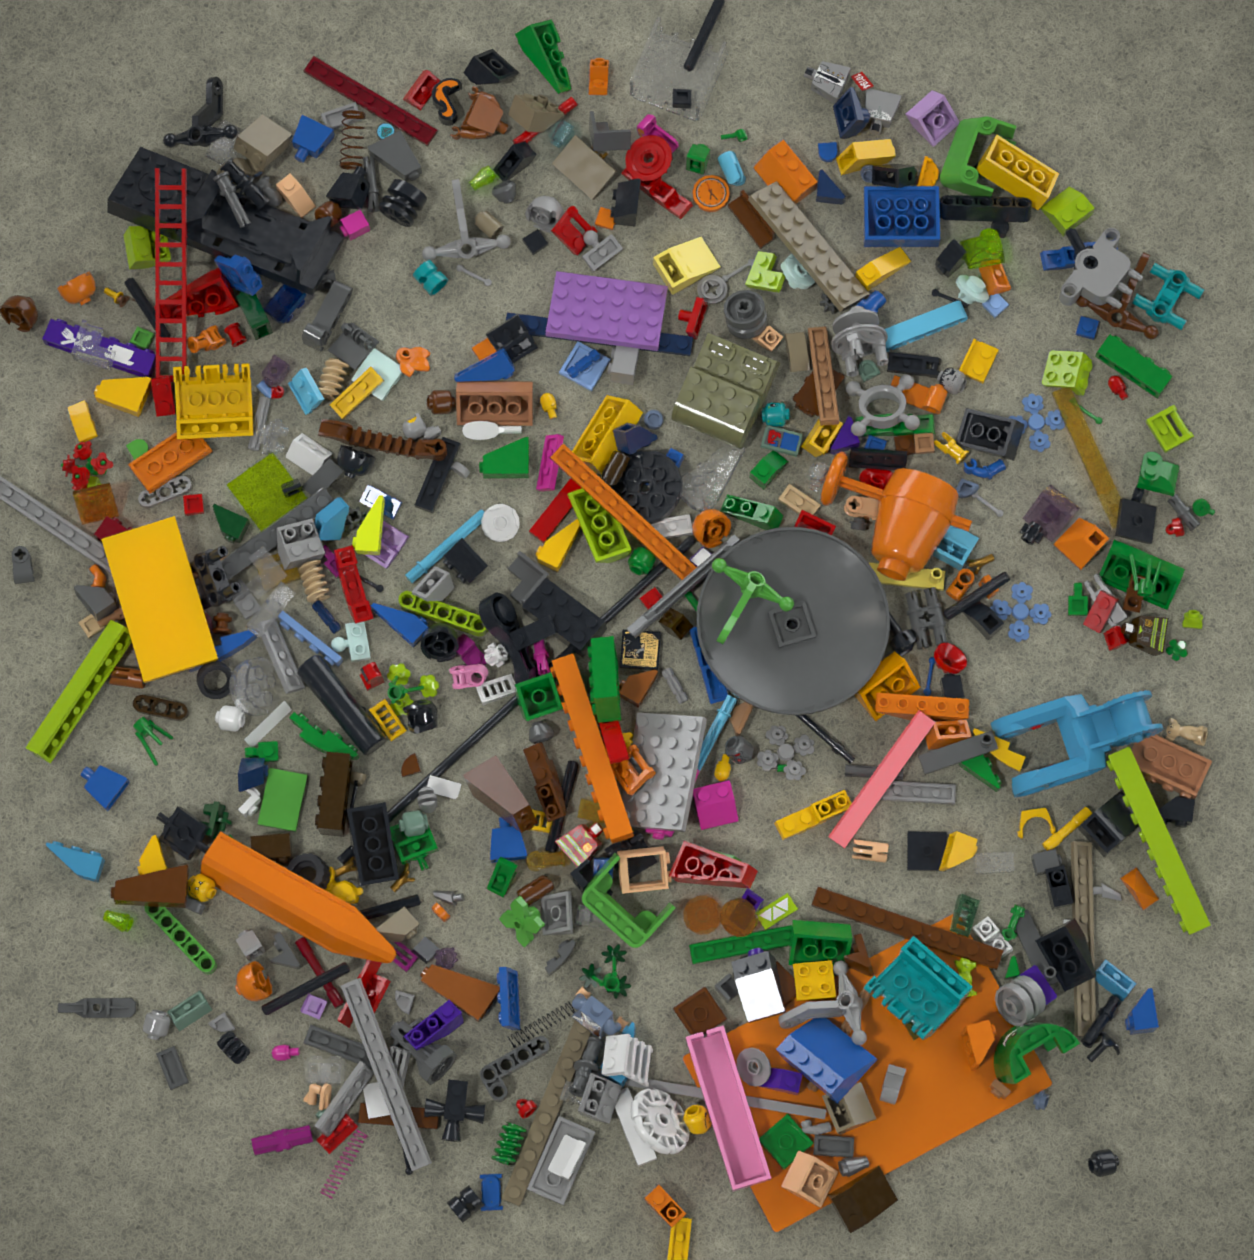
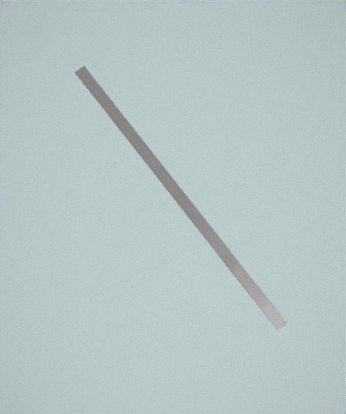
[574,1071,826,1119]

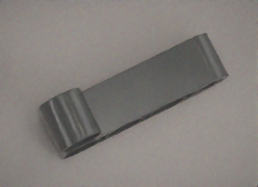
[302,280,353,352]
[480,1036,550,1102]

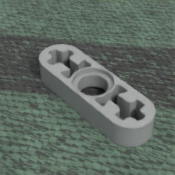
[138,476,192,509]

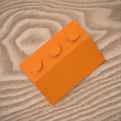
[753,140,818,204]
[961,1020,997,1071]

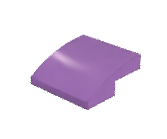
[366,520,409,569]

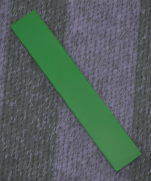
[689,925,791,965]

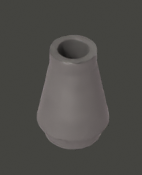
[838,1156,869,1177]

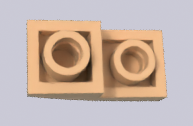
[751,326,783,352]

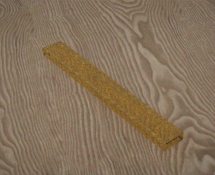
[1052,388,1121,529]

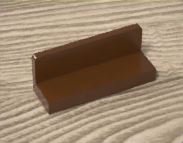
[727,190,776,249]

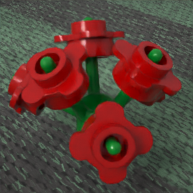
[61,441,113,493]

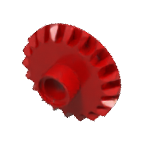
[625,135,673,182]

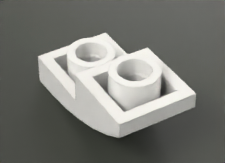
[973,917,1013,959]

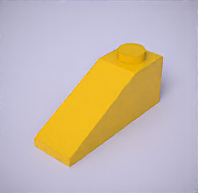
[855,247,911,291]
[536,519,581,572]

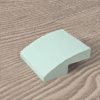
[352,348,403,401]

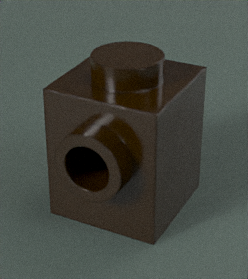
[658,608,693,640]

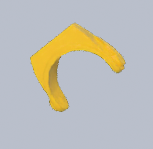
[1017,807,1055,839]

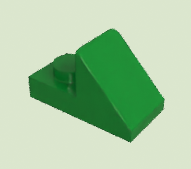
[486,857,518,898]

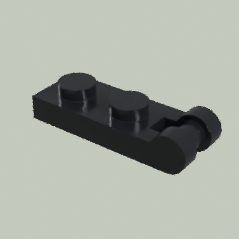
[887,352,941,378]

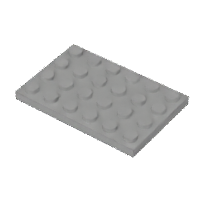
[621,713,707,832]

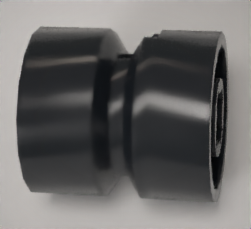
[447,1185,484,1223]

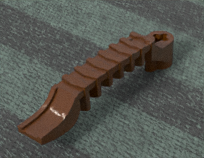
[318,419,447,461]

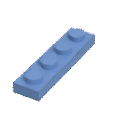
[278,611,343,667]

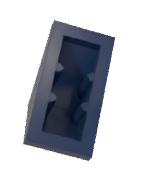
[816,169,846,205]

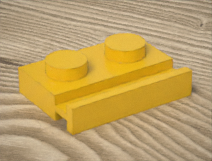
[959,339,999,384]

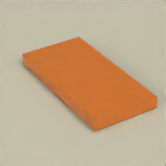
[128,432,212,494]

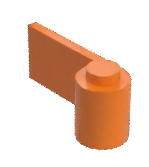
[890,375,948,414]

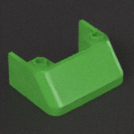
[940,116,1016,196]
[581,853,675,948]

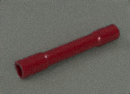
[295,937,345,1009]

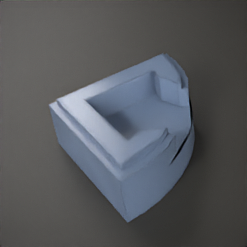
[956,479,980,498]

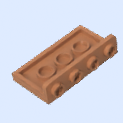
[1131,735,1212,799]

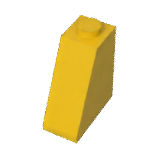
[836,139,896,175]
[94,377,152,417]

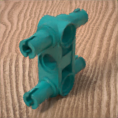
[1132,263,1205,330]

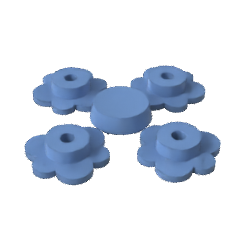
[1009,393,1067,452]
[990,582,1051,642]

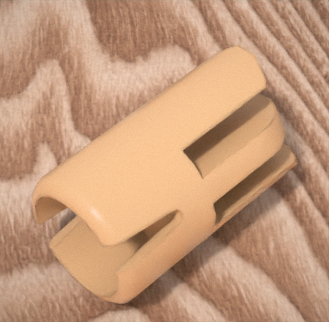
[852,839,889,863]

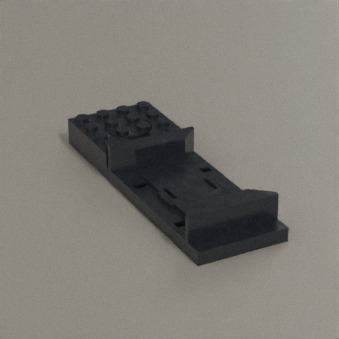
[107,147,344,296]

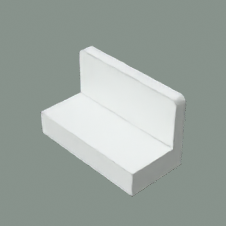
[286,433,333,475]
[548,1135,586,1181]

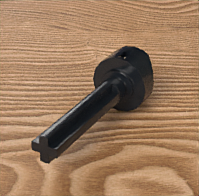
[889,612,916,656]

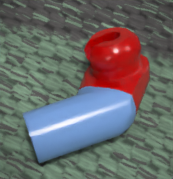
[256,380,284,399]

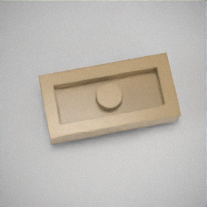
[778,484,821,515]

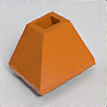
[1053,518,1110,570]

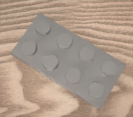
[527,1116,595,1206]

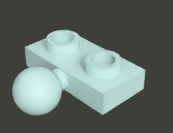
[331,622,371,662]

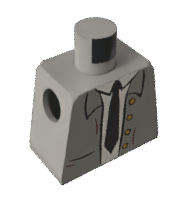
[804,61,851,104]

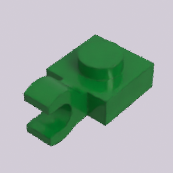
[1068,582,1088,616]
[245,741,279,762]

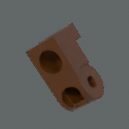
[1123,574,1146,613]

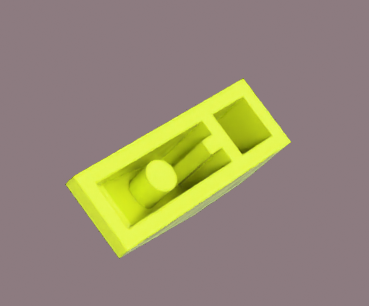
[352,495,385,555]

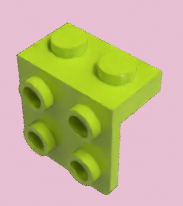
[1042,350,1093,396]

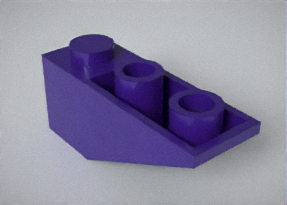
[404,1000,464,1051]

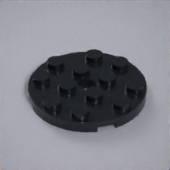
[610,450,683,524]

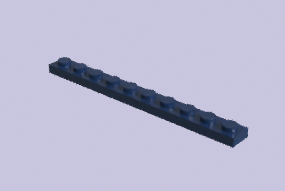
[506,312,693,356]

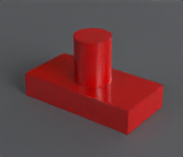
[678,297,708,340]

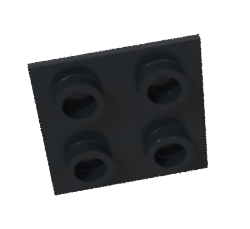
[604,829,657,879]

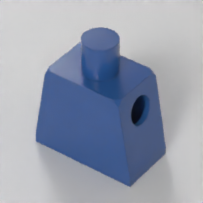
[292,115,335,163]
[80,765,130,811]
[490,817,528,863]

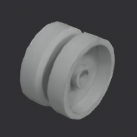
[995,975,1046,1026]

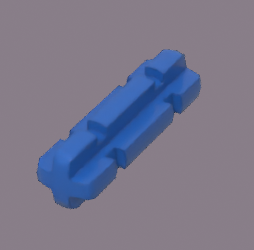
[567,349,601,379]

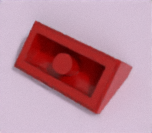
[403,70,440,111]

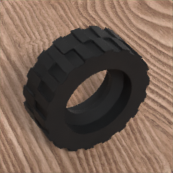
[287,853,330,889]

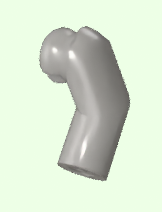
[801,1120,831,1135]

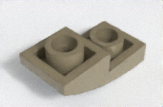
[785,332,810,372]

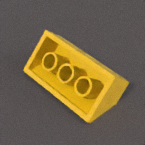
[976,135,1059,210]
[572,395,643,475]

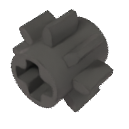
[820,293,838,314]
[345,506,366,530]

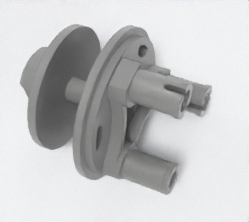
[831,306,888,377]

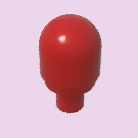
[1108,375,1128,400]

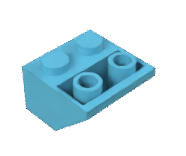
[932,526,979,570]

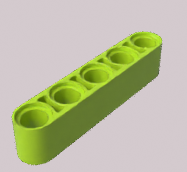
[398,591,488,637]

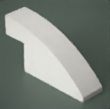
[615,1087,657,1167]

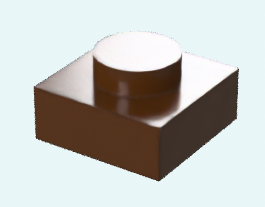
[894,434,915,455]

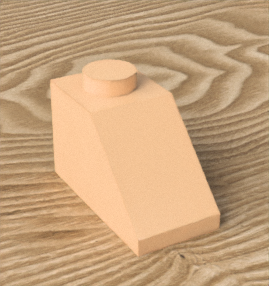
[276,173,316,218]

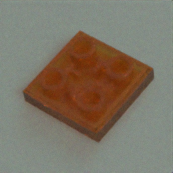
[73,483,119,525]

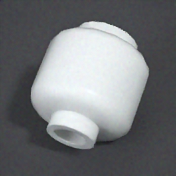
[215,705,245,732]

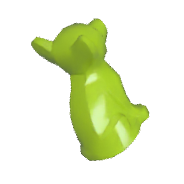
[954,958,977,997]

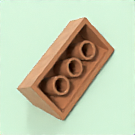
[456,381,533,426]

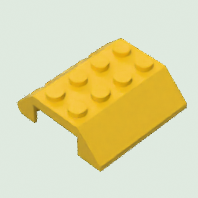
[173,363,253,439]

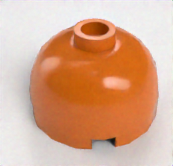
[57,271,96,306]
[692,509,731,548]
[235,961,273,1002]

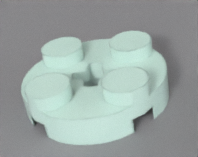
[781,254,815,289]

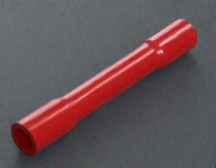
[512,97,578,144]

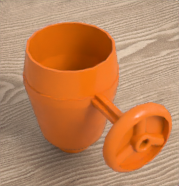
[820,451,972,581]

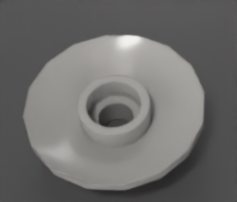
[736,1047,771,1087]

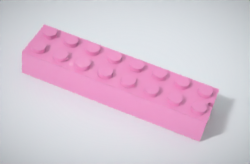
[686,1025,771,1192]

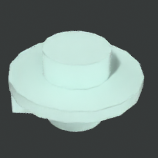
[956,275,989,304]

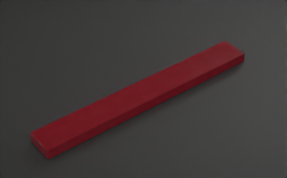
[303,56,438,147]

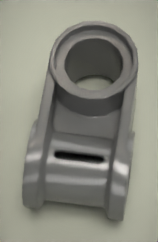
[12,546,35,584]

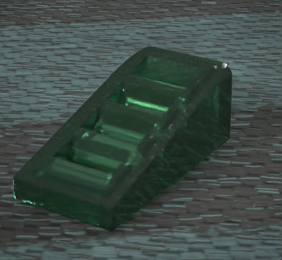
[950,894,980,938]

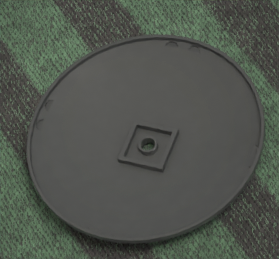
[696,527,890,715]

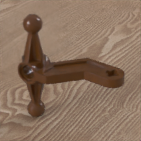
[1076,252,1159,340]

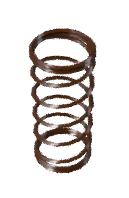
[339,110,366,170]

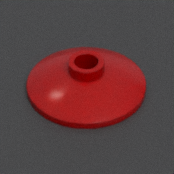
[859,469,893,490]

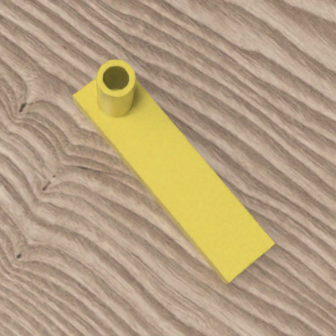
[869,562,945,591]

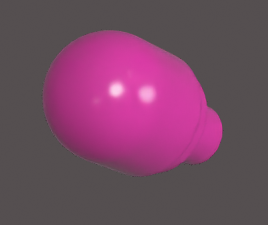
[272,1045,300,1061]

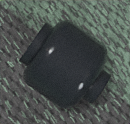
[1088,1149,1119,1177]

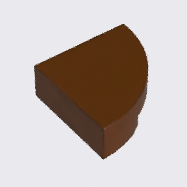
[401,753,421,778]

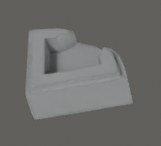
[395,990,415,1015]
[208,1012,235,1032]

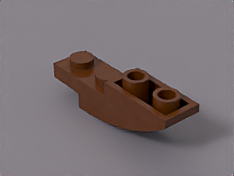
[523,742,566,822]

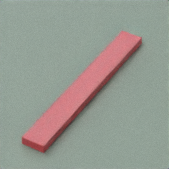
[828,710,935,848]

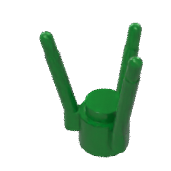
[1129,553,1162,597]
[133,717,173,766]

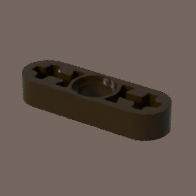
[133,695,188,721]

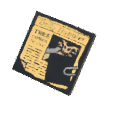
[620,629,661,671]

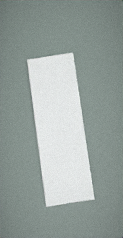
[244,701,292,747]

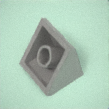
[541,891,573,935]

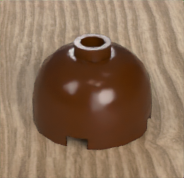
[0,295,38,332]

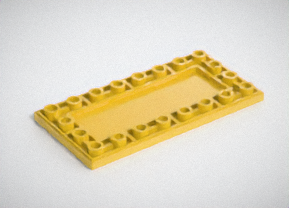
[101,516,219,683]

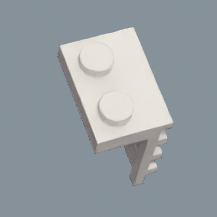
[602,1034,653,1087]

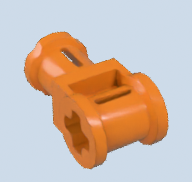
[187,325,227,353]

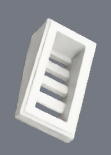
[476,674,516,706]

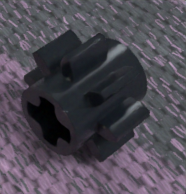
[1020,521,1044,545]

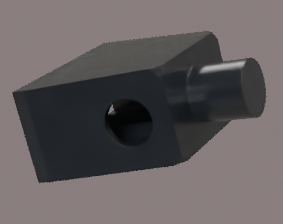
[872,164,918,188]
[326,166,370,210]

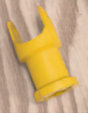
[934,432,969,464]

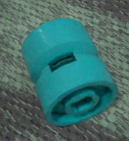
[413,260,448,296]

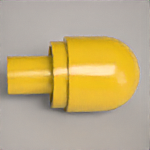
[540,393,557,419]
[714,754,731,781]

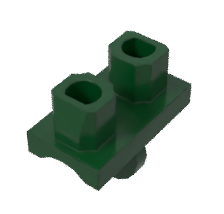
[203,801,233,839]

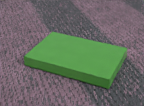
[257,768,308,832]

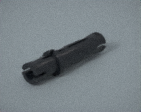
[1081,996,1121,1048]

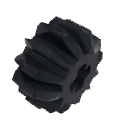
[217,1031,250,1064]

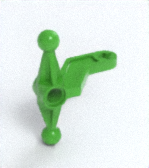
[712,558,794,645]

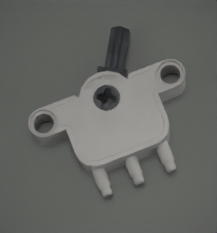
[1059,228,1143,309]

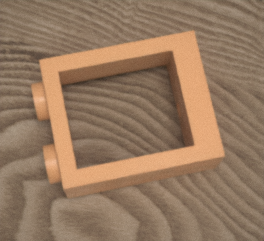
[617,846,671,894]

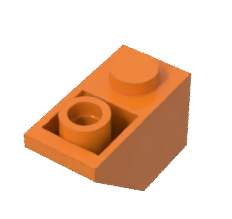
[645,1185,686,1228]

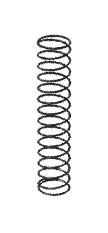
[508,1001,575,1049]

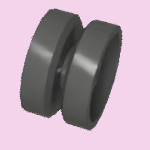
[724,290,767,339]

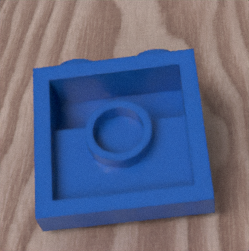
[214,255,263,296]

